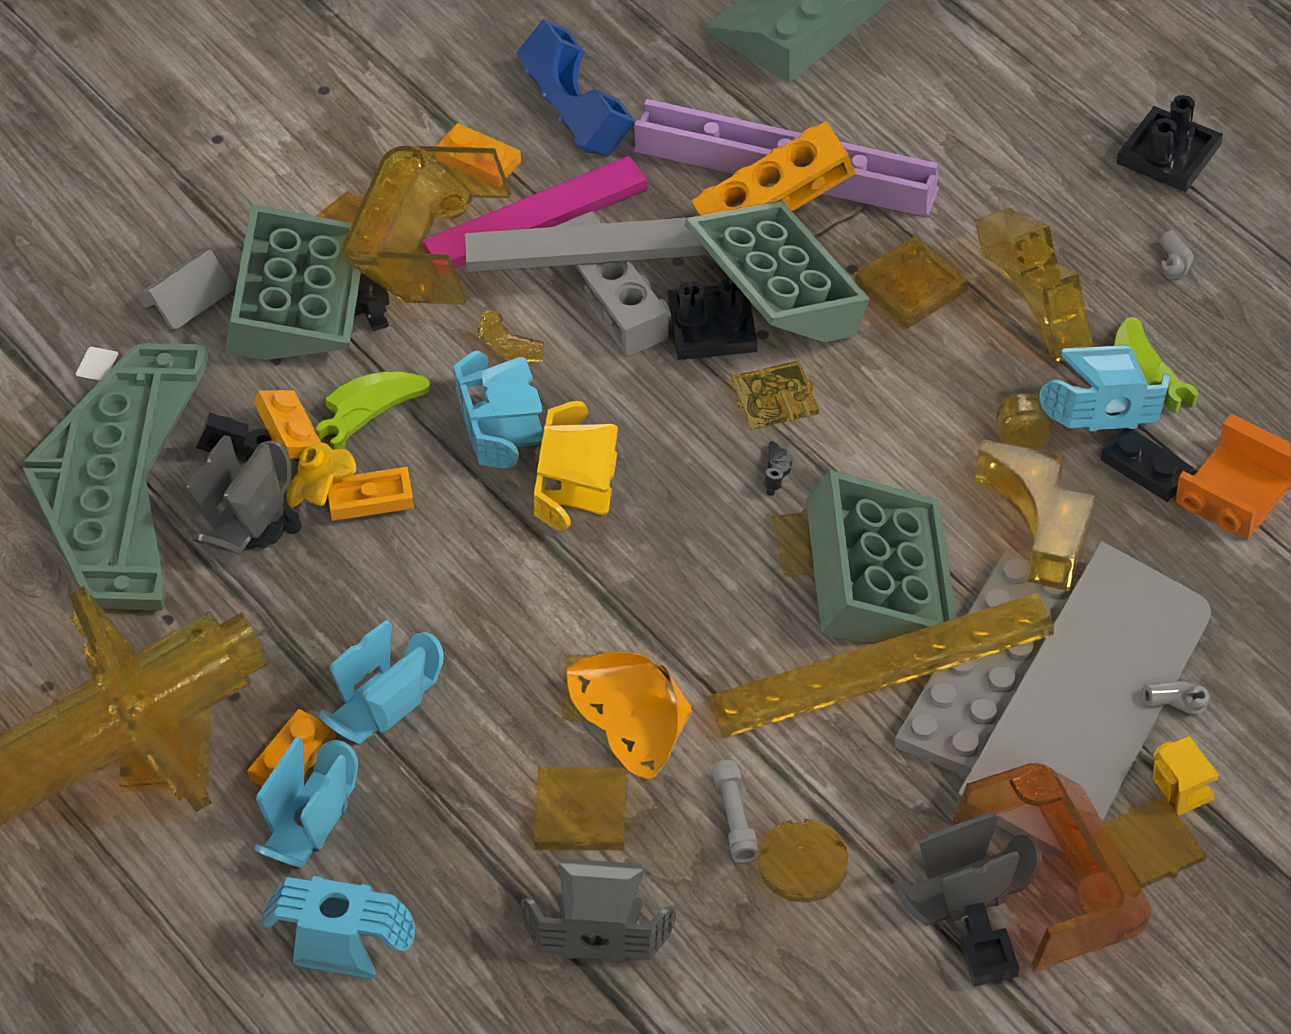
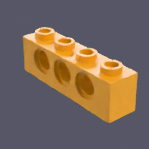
[691,121,856,216]

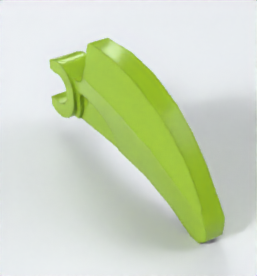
[1114,317,1199,413]
[316,372,430,450]

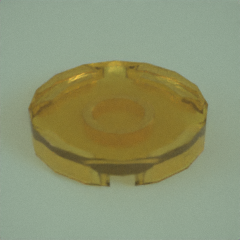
[759,819,848,903]

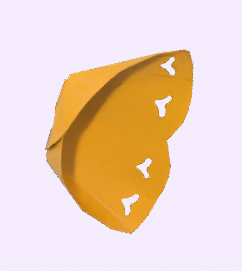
[567,652,692,780]

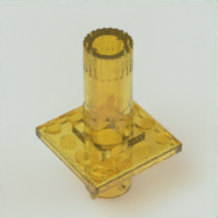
[0,586,270,826]

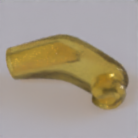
[478,311,544,362]

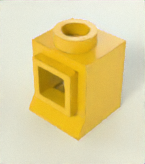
[1152,735,1219,817]

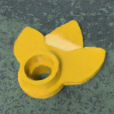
[286,443,356,508]

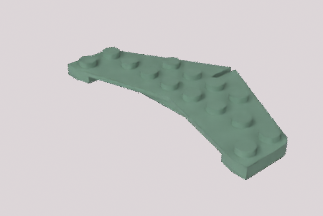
[23,343,209,610]

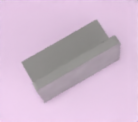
[136,249,234,330]

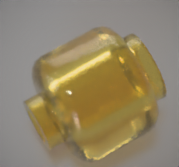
[995,393,1052,455]

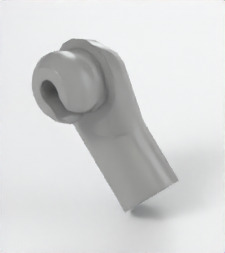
[1159,230,1194,280]
[1142,681,1210,714]

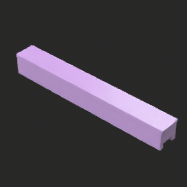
[633,99,939,218]

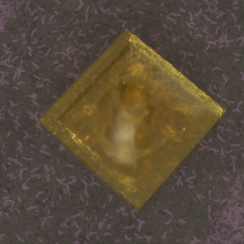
[855,236,968,329]

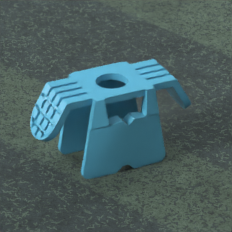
[1040,345,1170,431]
[453,351,543,469]
[318,620,444,744]
[254,737,358,868]
[261,876,415,979]

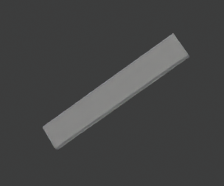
[465,217,706,272]

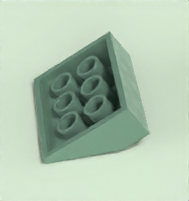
[705,0,886,83]
[684,201,870,343]
[225,204,368,360]
[806,470,958,643]

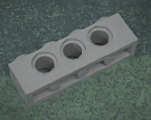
[554,211,671,357]

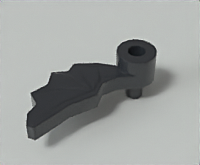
[763,441,793,496]
[246,508,302,550]

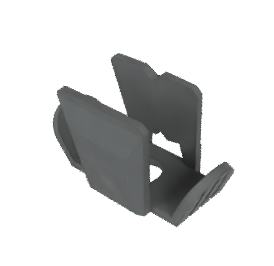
[187,436,291,554]
[893,812,1042,926]
[520,858,676,962]

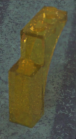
[975,208,1094,361]
[975,439,1095,591]

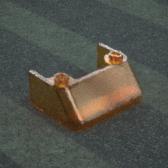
[953,763,1151,972]

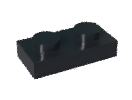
[1101,428,1194,502]

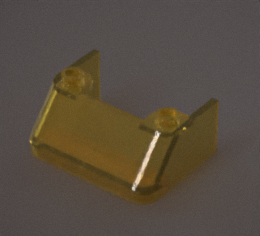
[343,146,511,305]

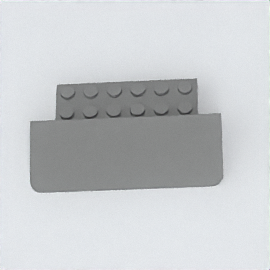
[895,541,1211,858]

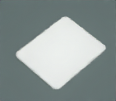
[76,347,118,381]

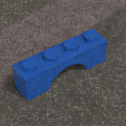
[516,19,636,157]

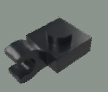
[354,268,390,331]
[196,412,272,459]
[961,903,1020,987]

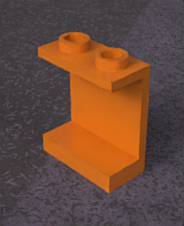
[1175,413,1291,540]

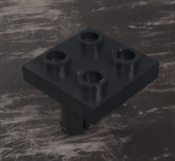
[1117,95,1223,192]
[668,278,757,360]

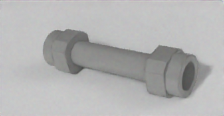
[711,760,759,863]

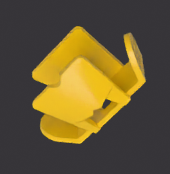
[534,401,618,531]

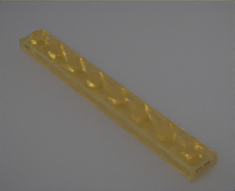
[709,593,1054,738]

